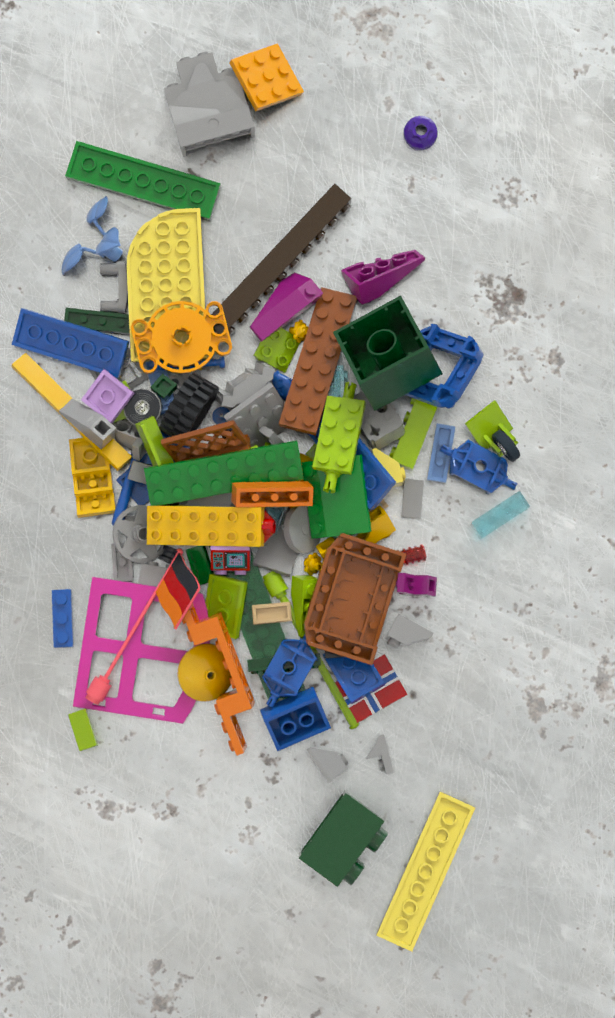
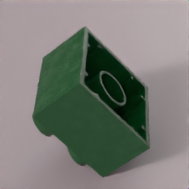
[333,295,443,411]
[299,790,388,887]

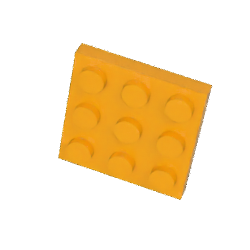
[229,43,304,112]

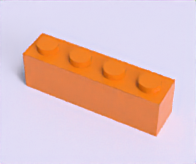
[231,481,313,507]

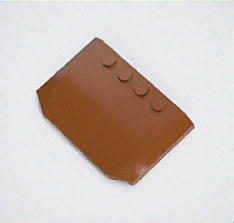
[303,533,406,665]

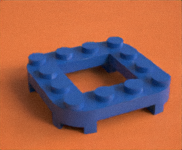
[405,324,484,409]

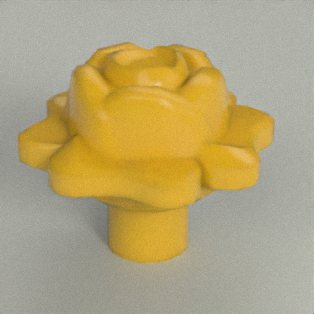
[289,319,308,343]
[304,552,322,576]

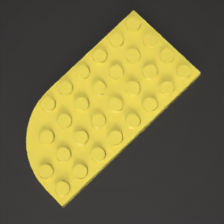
[127,208,208,362]

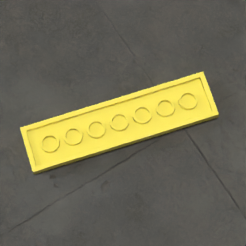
[376,792,475,952]

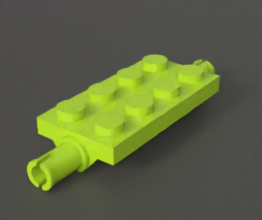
[312,382,366,493]

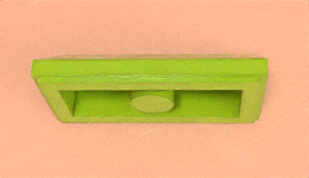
[68,708,98,751]

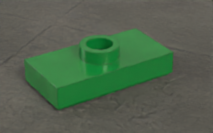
[185,546,214,585]

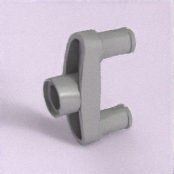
[100,261,128,314]

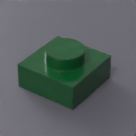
[150,373,178,401]

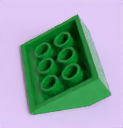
[302,455,372,539]

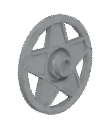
[112,505,163,563]

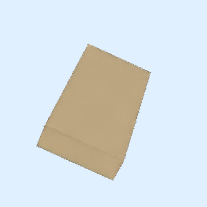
[252,602,292,625]

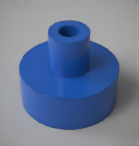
[212,407,230,425]

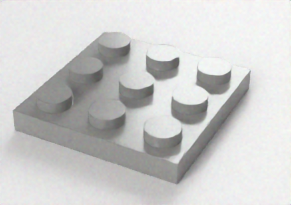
[224,382,287,447]

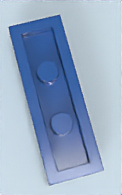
[52,589,74,648]

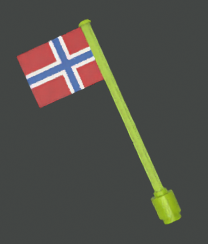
[263,571,408,729]

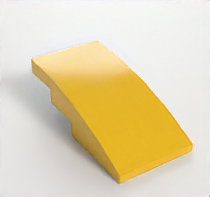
[69,438,116,518]

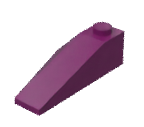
[341,250,425,305]
[249,272,323,342]

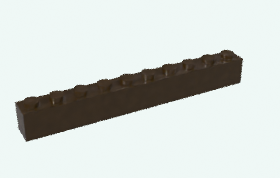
[211,183,352,336]

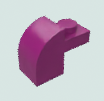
[396,573,437,597]

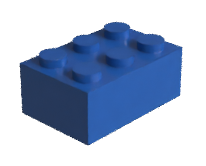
[260,687,331,751]

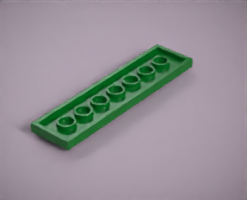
[65,141,221,220]
[144,440,304,506]

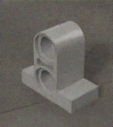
[114,420,158,461]

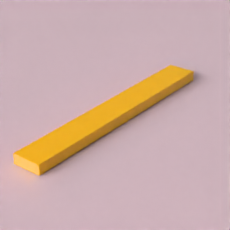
[11,353,132,471]

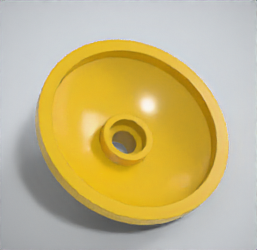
[177,644,231,701]

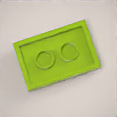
[205,573,248,639]

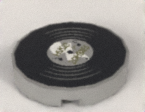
[123,388,162,425]

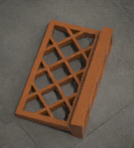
[161,420,251,462]

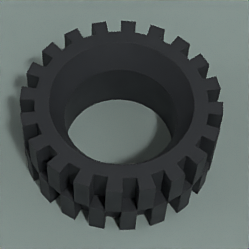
[159,372,219,440]

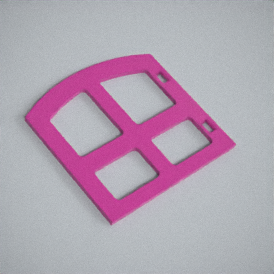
[73,577,210,724]

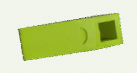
[291,575,317,637]

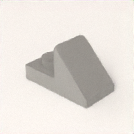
[366,734,394,774]

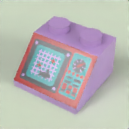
[210,546,251,575]

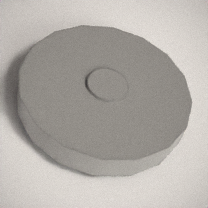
[283,506,320,554]

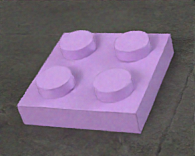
[81,369,135,424]

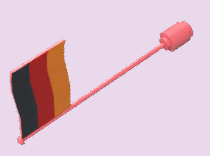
[85,548,200,705]

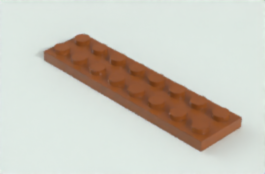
[279,287,357,436]

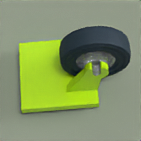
[465,400,521,462]

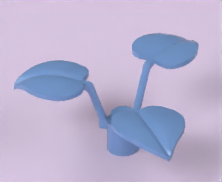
[62,196,123,275]

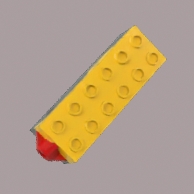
[147,505,276,547]

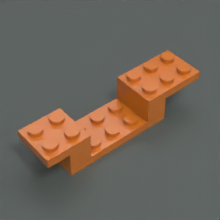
[182,602,255,756]

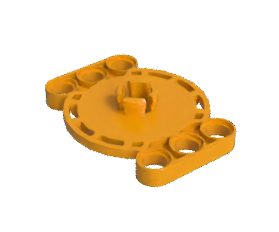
[131,301,232,374]

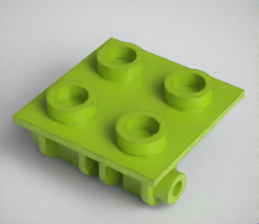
[253,328,300,373]

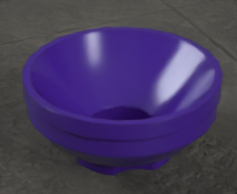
[403,116,438,150]

